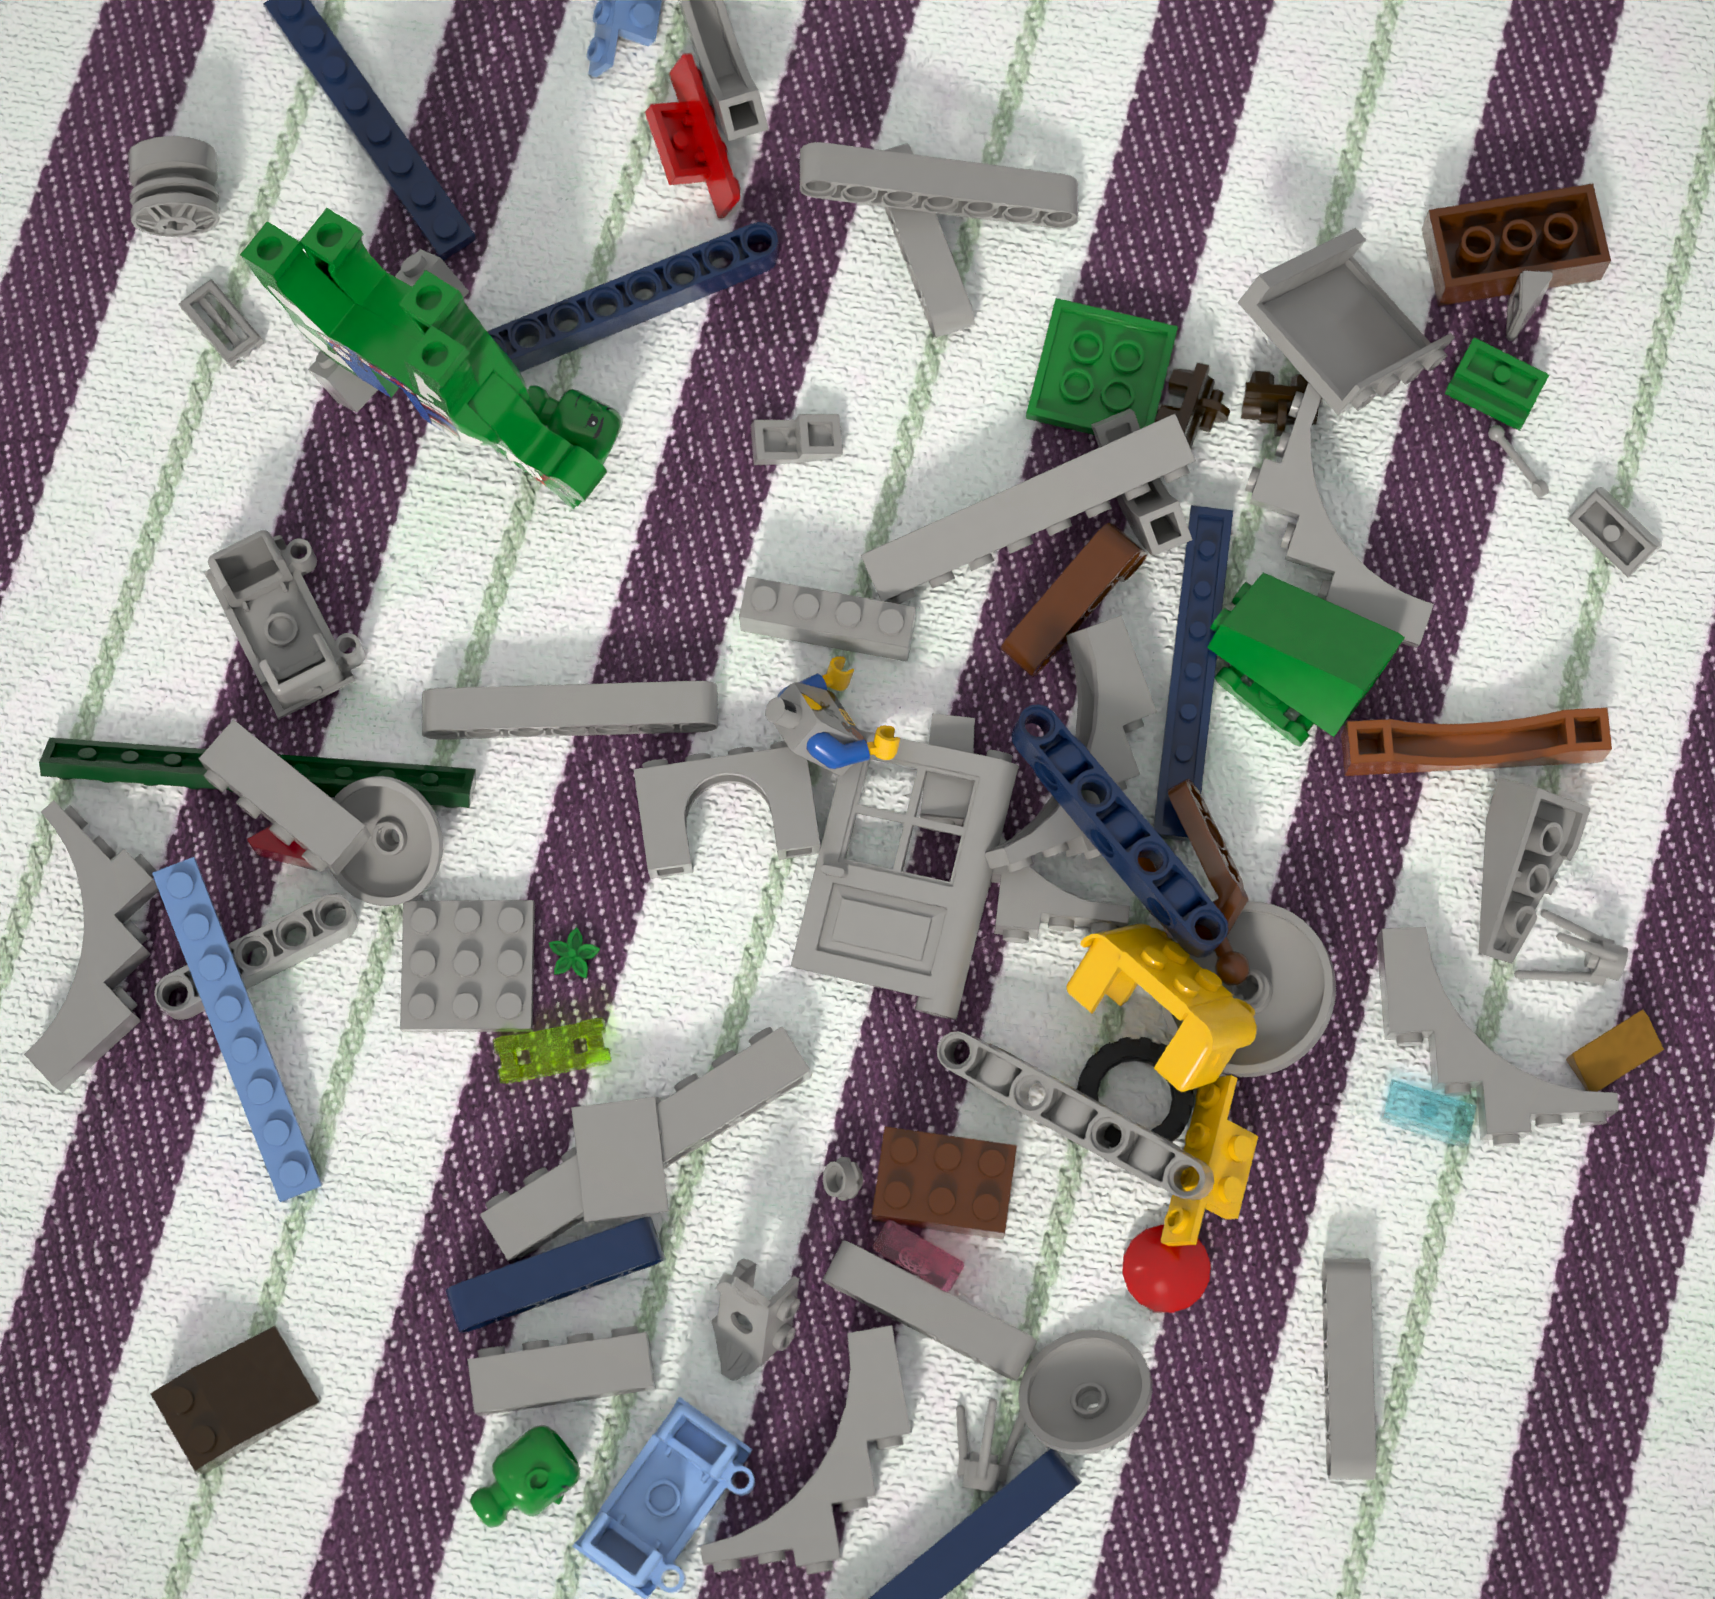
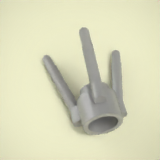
[1514,909,1628,986]
[956,1398,1026,1493]

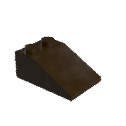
[150,1326,320,1474]

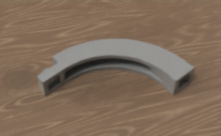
[678,0,769,141]

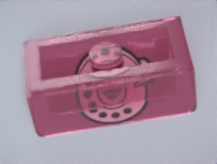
[873,1220,965,1292]

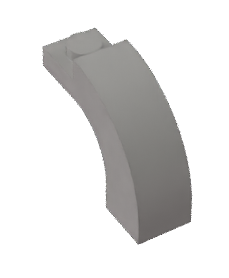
[1091,409,1192,556]

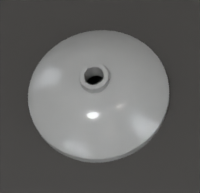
[330,776,443,906]
[1019,1330,1153,1454]

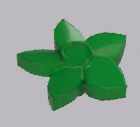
[549,927,601,979]

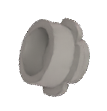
[823,1157,863,1201]

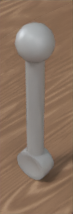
[1488,425,1549,498]

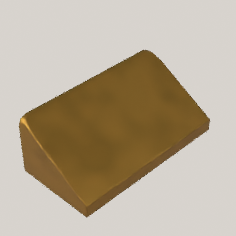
[1566,1009,1664,1092]

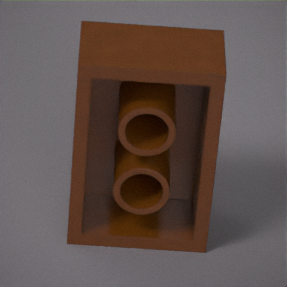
[872,1126,1017,1240]

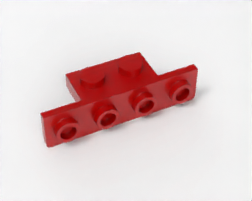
[645,53,740,219]

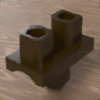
[1155,362,1230,448]
[1241,371,1322,437]

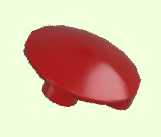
[1122,1224,1211,1313]

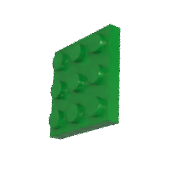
[1026,298,1178,435]

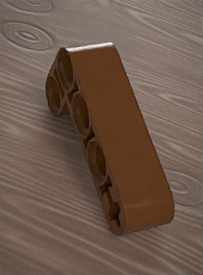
[1001,522,1148,677]

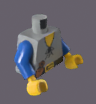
[765,656,900,776]

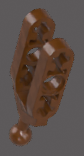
[1138,779,1250,986]

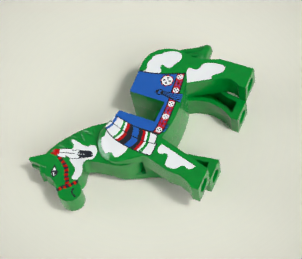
[240,208,607,509]

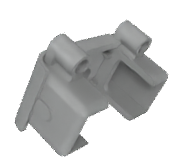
[204,530,365,720]

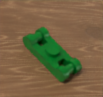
[1214,664,1314,747]

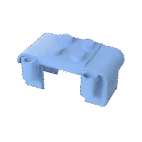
[572,1397,755,1599]

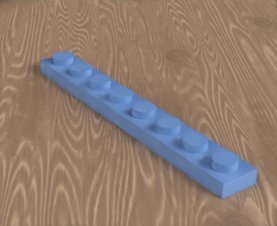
[152,857,322,1202]

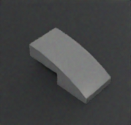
[751,414,843,465]

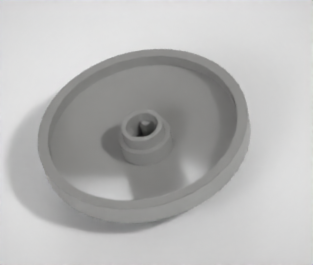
[1161,901,1336,1077]

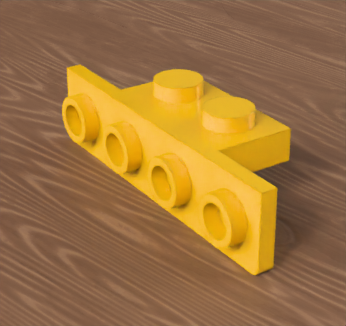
[1161,1075,1258,1246]

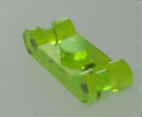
[492,1018,612,1084]

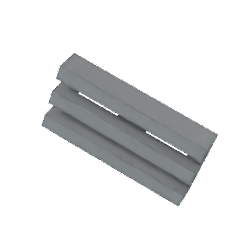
[178,279,264,369]

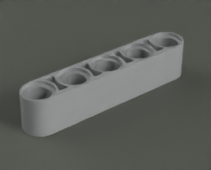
[884,143,975,338]
[154,894,358,1020]
[822,1240,1037,1381]
[1322,1258,1376,1480]

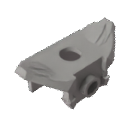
[711,1259,800,1381]

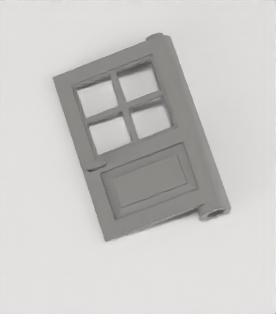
[790,729,1019,1020]

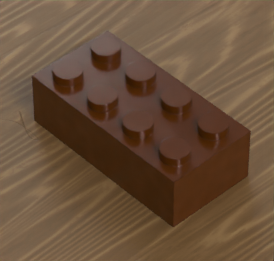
[1421,183,1611,306]

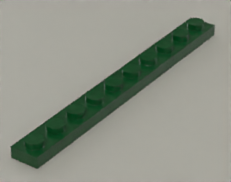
[39,737,476,808]

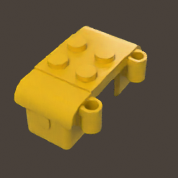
[1066,923,1257,1092]

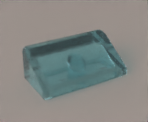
[1379,1079,1477,1148]

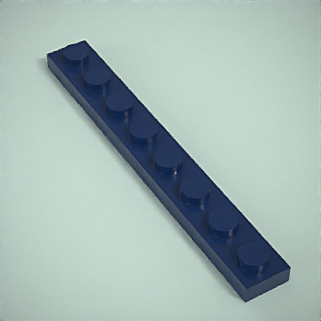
[263,0,476,261]
[1153,505,1233,842]

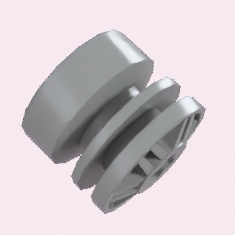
[128,136,220,237]

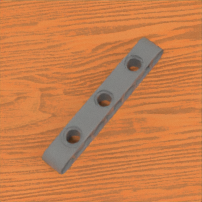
[937,1031,1214,1200]

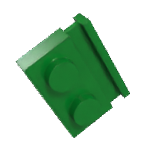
[1445,338,1549,431]

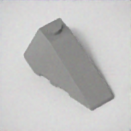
[1478,778,1591,964]

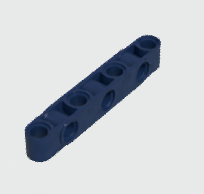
[1011,704,1228,958]

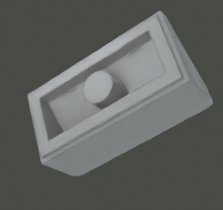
[1506,271,1553,341]
[1567,487,1662,578]

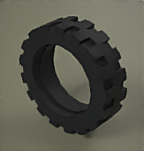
[1077,1037,1195,1148]

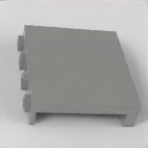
[1237,228,1455,415]

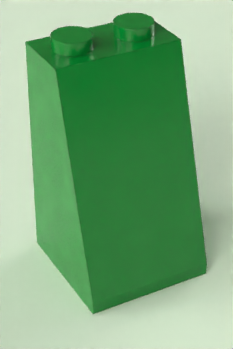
[1207,572,1405,737]

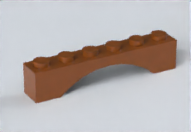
[1341,707,1612,776]

